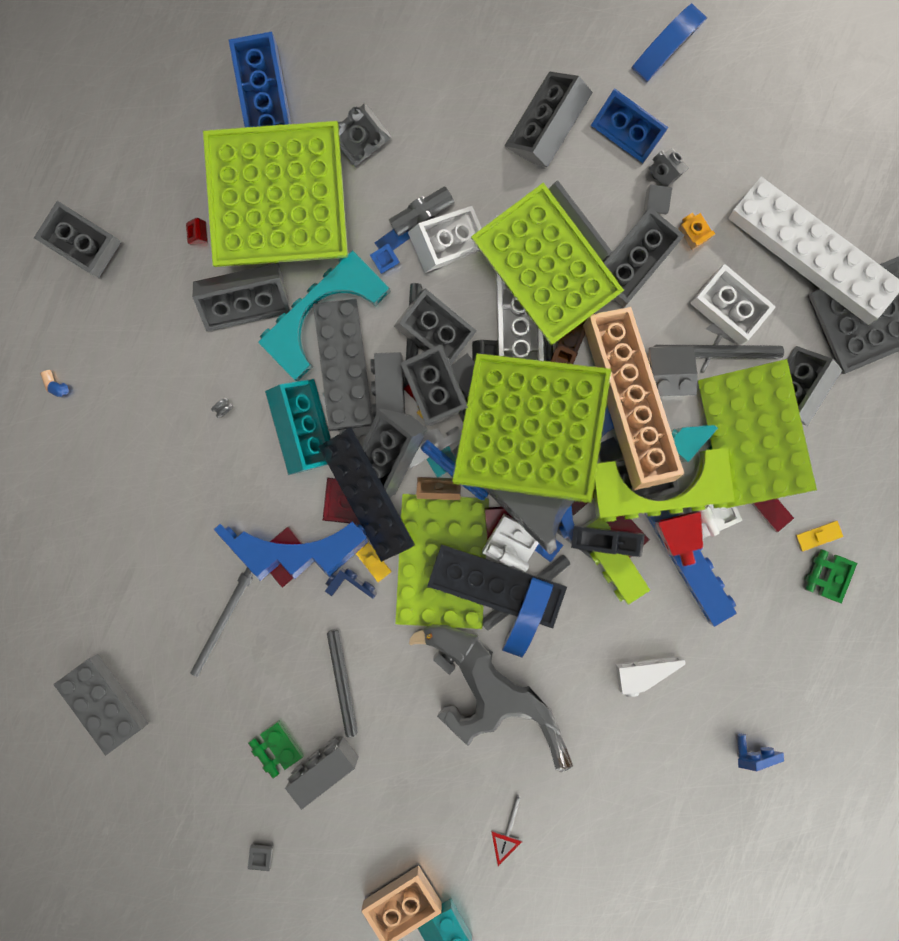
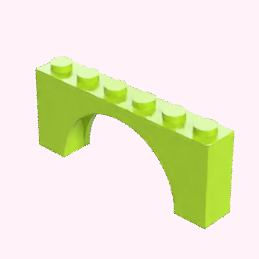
[593,448,734,522]

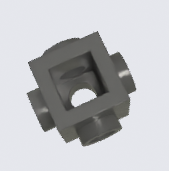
[648,149,689,187]

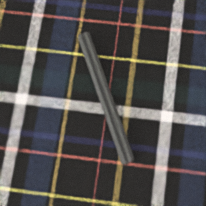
[654,344,784,359]

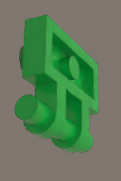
[805,549,858,604]
[248,721,304,779]

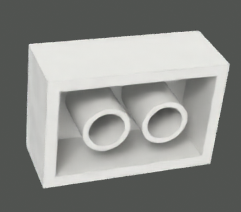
[690,264,776,345]

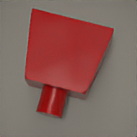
[654,511,703,566]

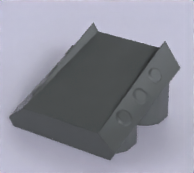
[338,103,391,166]

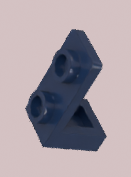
[325,568,377,599]

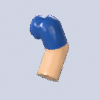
[40,370,69,397]

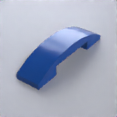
[632,3,707,82]
[502,577,553,658]

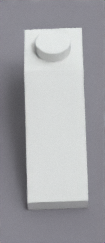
[616,656,685,697]

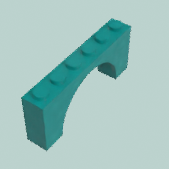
[258,250,391,381]

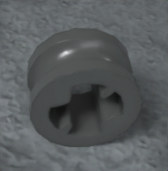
[211,398,233,418]

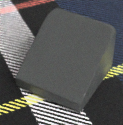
[472,340,498,362]
[599,437,623,463]

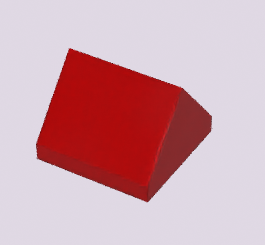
[186,218,208,244]

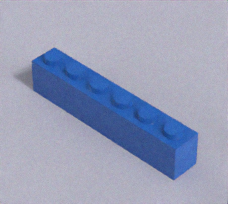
[644,499,737,627]

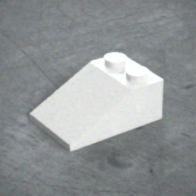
[408,206,482,273]

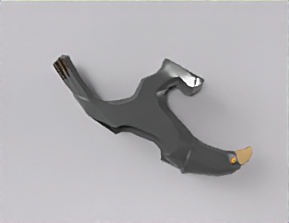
[409,624,573,772]

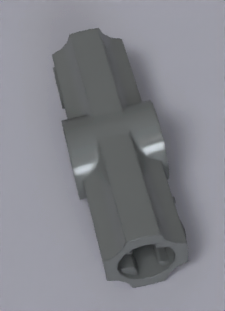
[389,186,454,237]

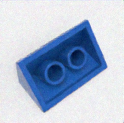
[591,88,669,163]

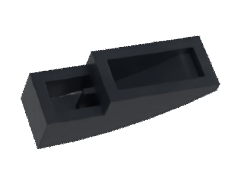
[571,526,645,557]

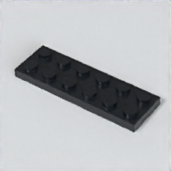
[318,428,415,562]
[427,544,567,629]

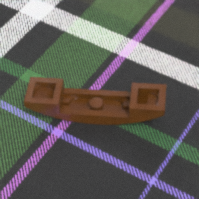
[550,319,587,364]

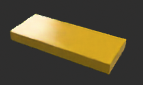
[796,520,843,552]
[356,541,392,582]

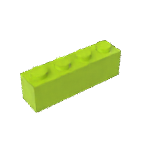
[583,517,651,605]

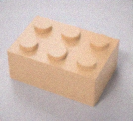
[361,866,442,941]

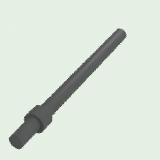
[190,567,253,677]

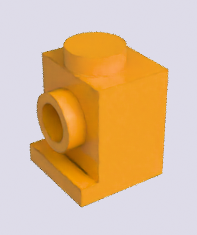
[678,213,715,250]

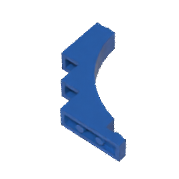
[214,522,368,581]

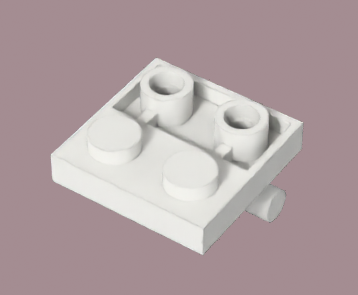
[687,504,743,538]
[482,514,539,572]

